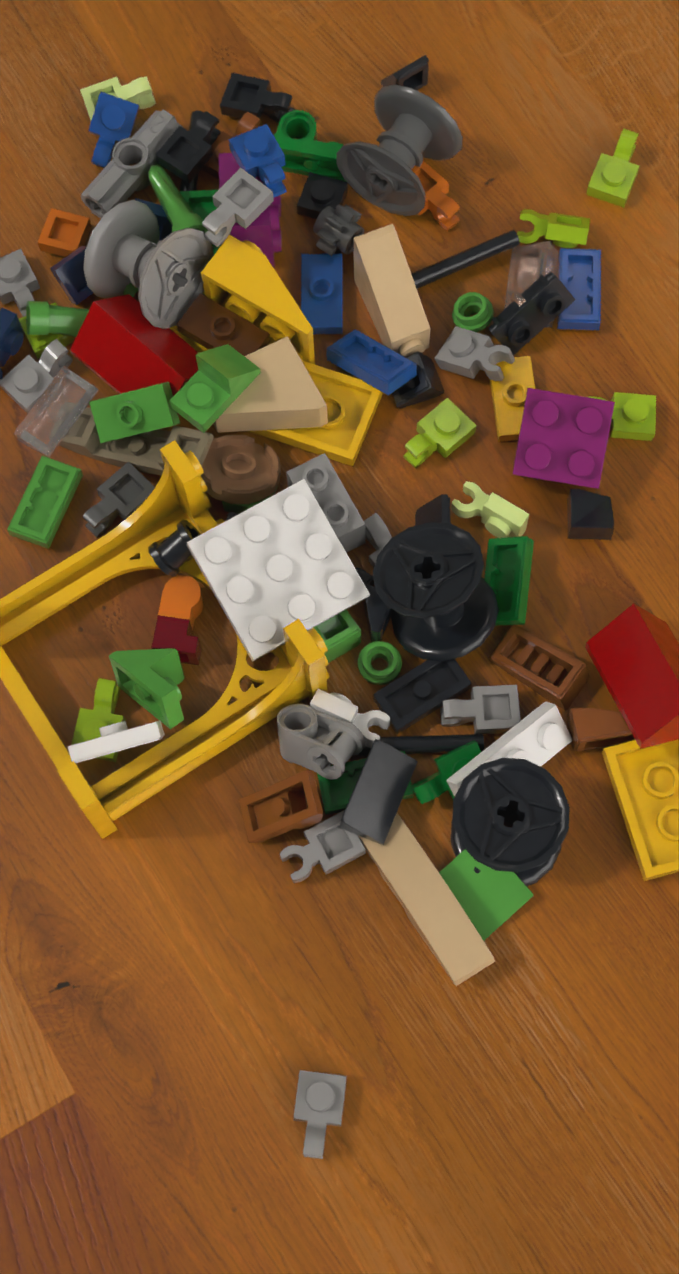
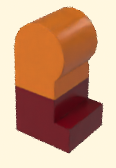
[151,575,204,665]

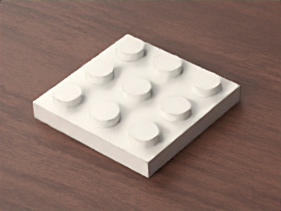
[187,479,370,662]

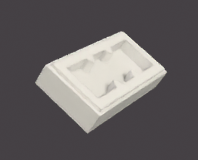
[67,720,165,763]

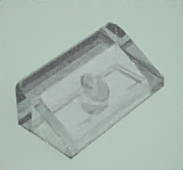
[504,241,559,327]
[14,366,99,458]

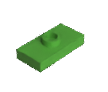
[89,381,180,443]
[7,456,83,549]

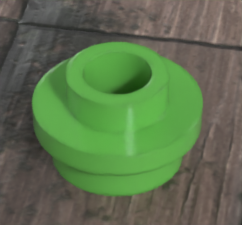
[452,292,494,332]
[358,641,402,685]

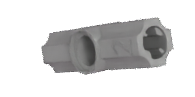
[81,109,182,218]

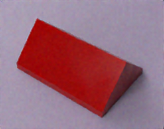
[70,294,198,430]
[585,603,679,749]

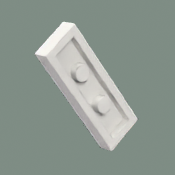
[446,701,573,796]

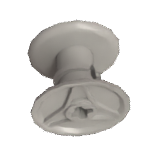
[83,200,214,329]

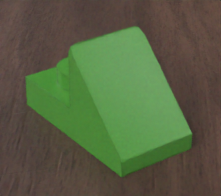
[169,344,261,433]
[109,648,185,729]

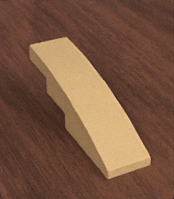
[358,813,495,986]

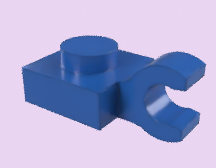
[88,91,139,168]
[229,124,287,198]

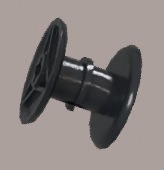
[373,522,499,662]
[450,758,570,886]

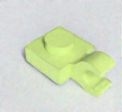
[80,77,156,120]
[451,481,529,538]

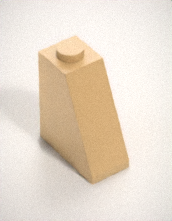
[353,224,431,358]
[213,336,328,433]

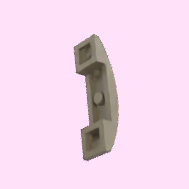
[50,403,214,475]

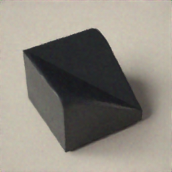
[567,489,614,540]

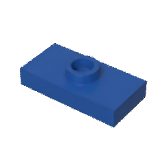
[557,248,601,330]
[301,254,343,334]
[326,329,417,395]

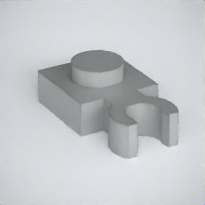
[435,326,515,381]
[279,811,366,883]

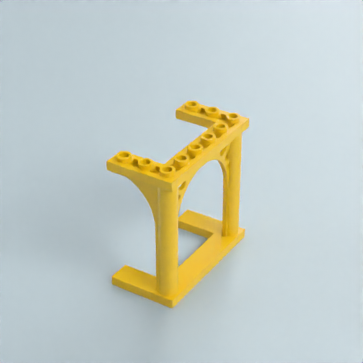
[0,440,330,839]

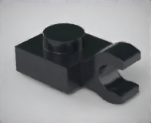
[220,73,295,123]
[155,111,221,183]

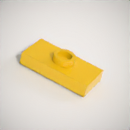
[490,356,535,442]

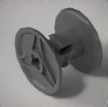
[336,85,463,216]

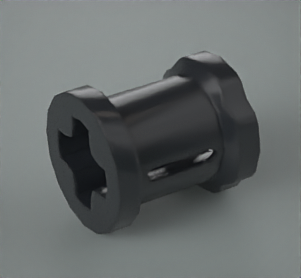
[148,519,201,577]

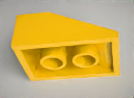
[201,234,315,364]

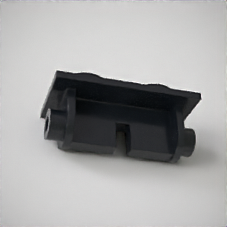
[488,271,576,356]

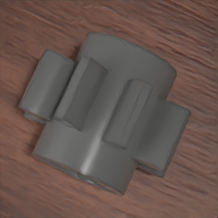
[313,204,364,257]

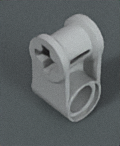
[277,704,366,780]

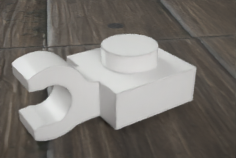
[310,689,390,748]

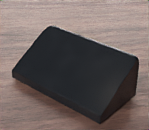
[340,739,418,845]

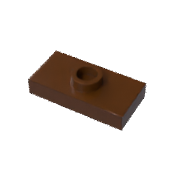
[176,293,270,356]

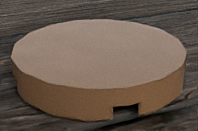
[201,435,281,504]

